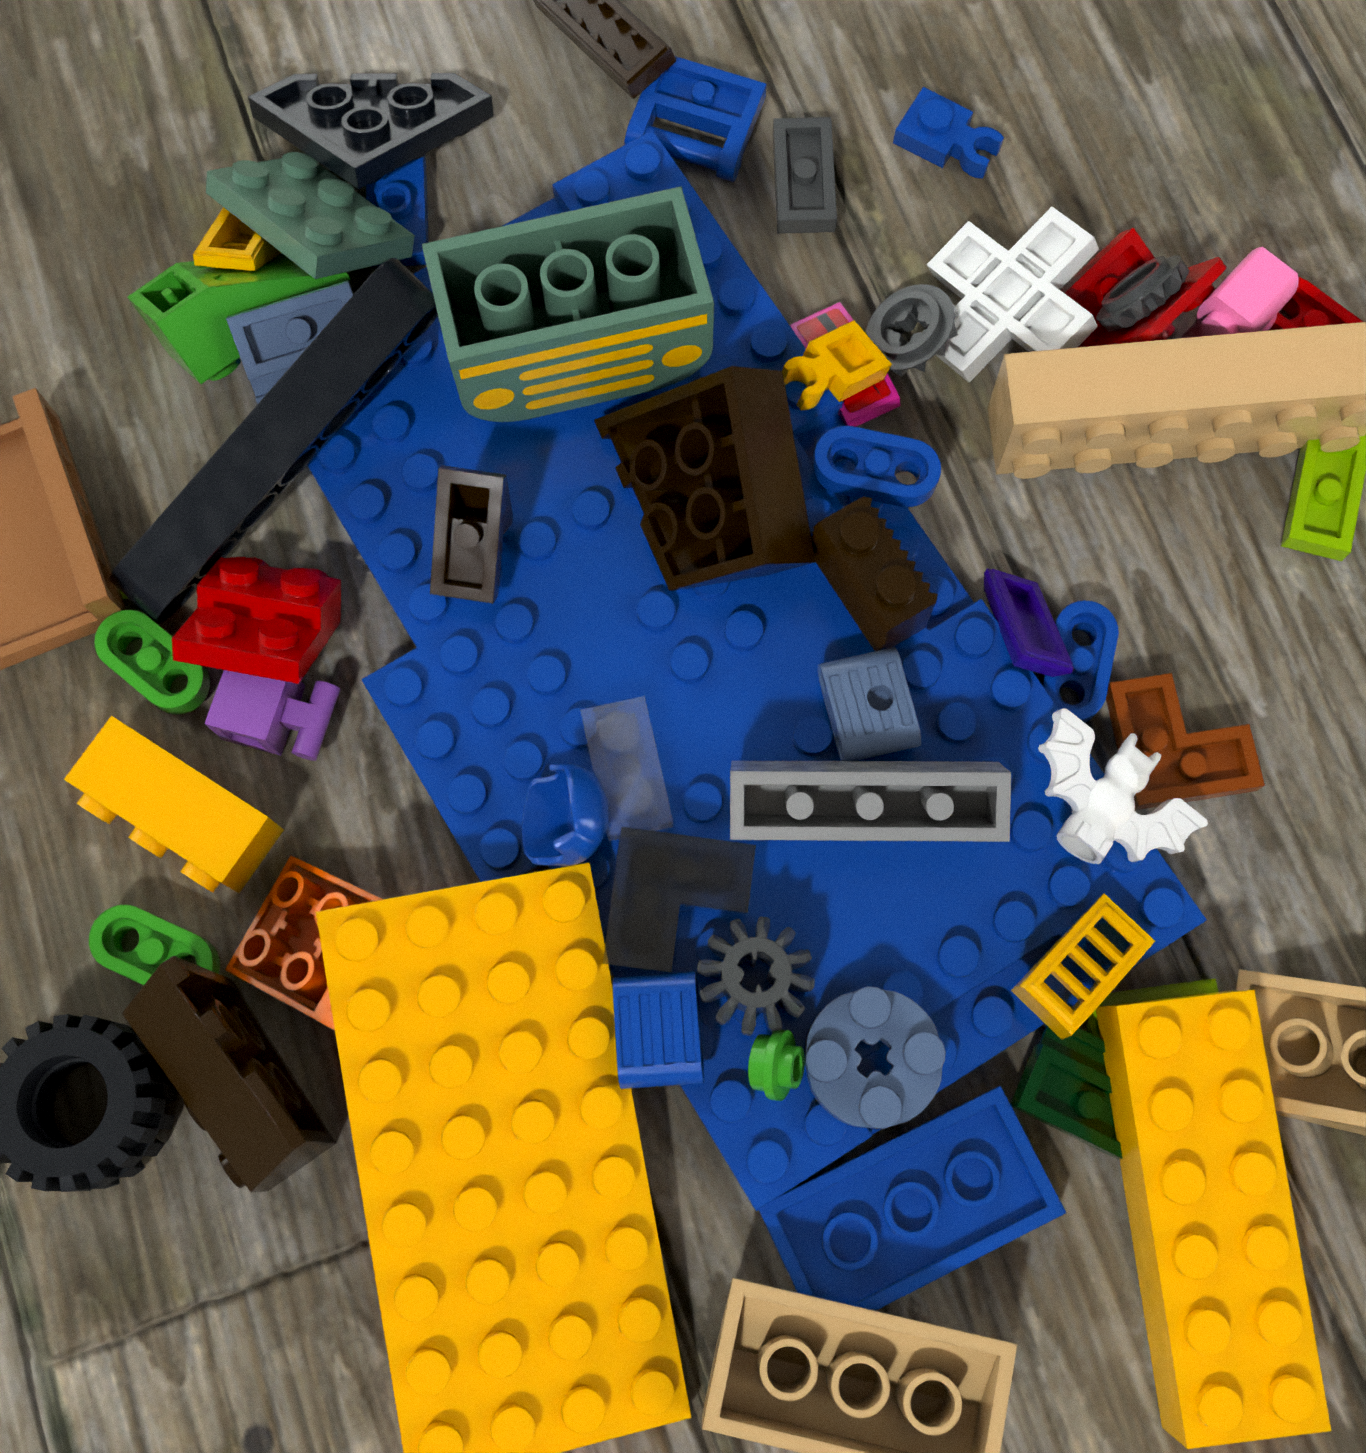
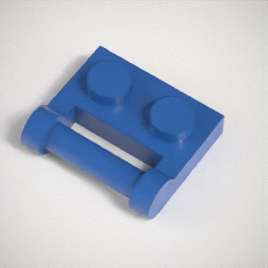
[624,56,767,182]

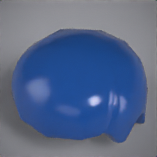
[522,764,609,866]

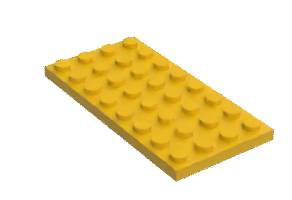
[316,862,691,1453]

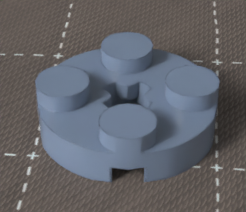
[804,986,946,1129]

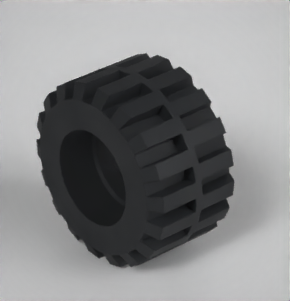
[0,1014,177,1192]

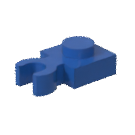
[893,87,1004,179]

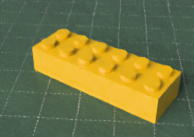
[1096,990,1331,1449]

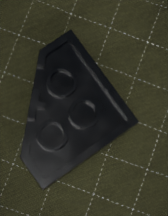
[248,73,494,189]

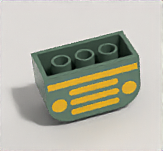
[422,186,714,422]

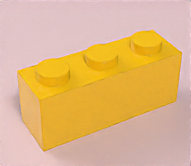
[64,716,284,893]

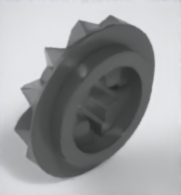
[1096,255,1189,332]
[866,284,959,377]

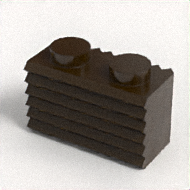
[811,496,938,651]

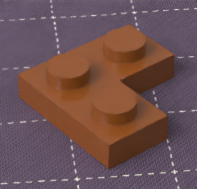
[1106,673,1265,810]

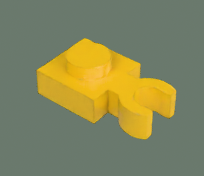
[782,320,892,410]

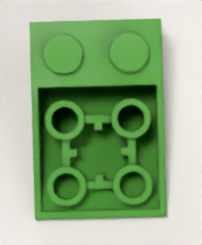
[127,253,350,384]

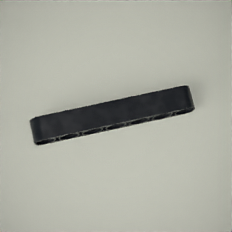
[109,258,438,624]

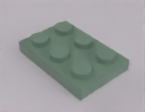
[206,152,415,279]

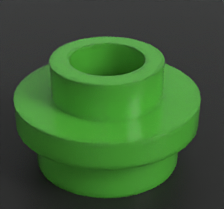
[748,1029,805,1101]

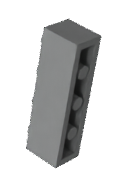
[730,761,1011,842]

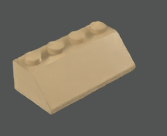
[702,1277,1017,1453]

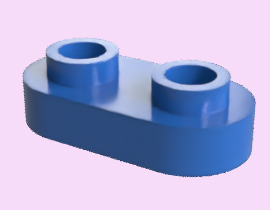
[813,426,941,507]
[1040,600,1119,723]

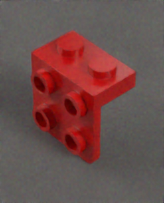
[1061,228,1227,347]

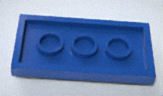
[758,1086,1066,1311]

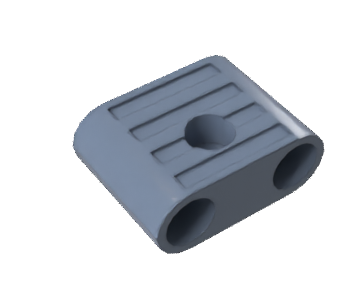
[817,647,921,761]

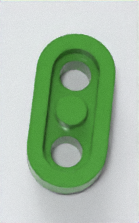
[94,610,210,715]
[89,905,220,985]

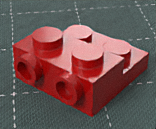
[172,557,341,684]

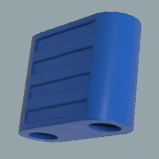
[613,971,704,1089]

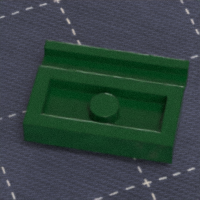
[1010,1024,1123,1160]

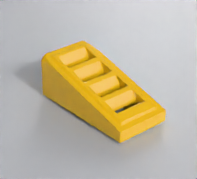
[193,207,281,271]
[1011,893,1155,1039]

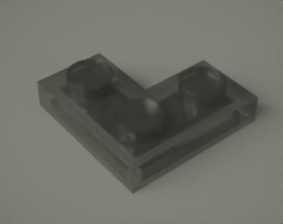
[602,827,756,973]

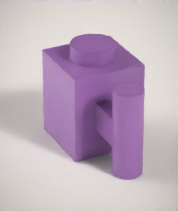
[204,670,340,761]

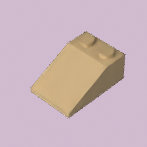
[1236,969,1366,1136]

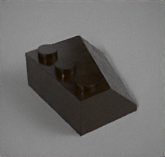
[594,366,815,591]
[122,956,336,1192]

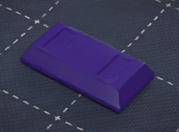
[984,568,1074,677]

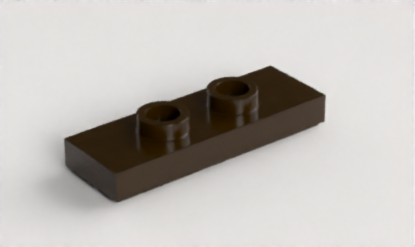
[533,0,676,99]

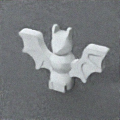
[1038,708,1208,864]

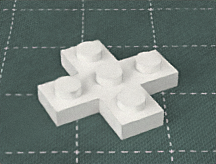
[927,206,1099,382]

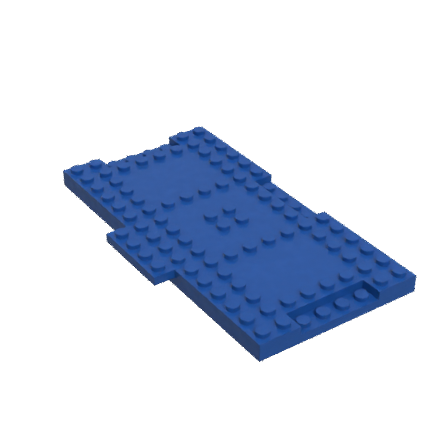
[307,130,1207,1211]

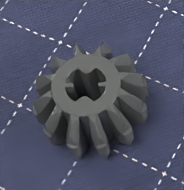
[697,916,815,1036]

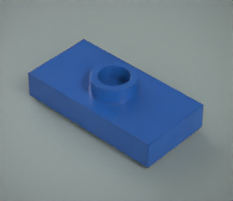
[366,156,429,268]

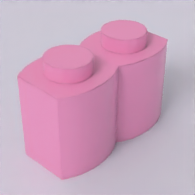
[1181,247,1299,338]

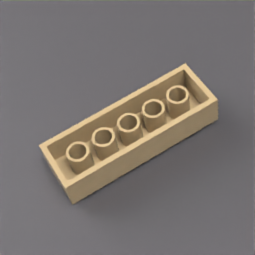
[987,322,1366,479]

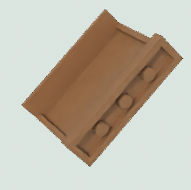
[0,387,126,670]

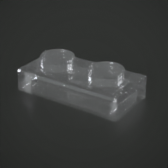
[580,696,673,841]

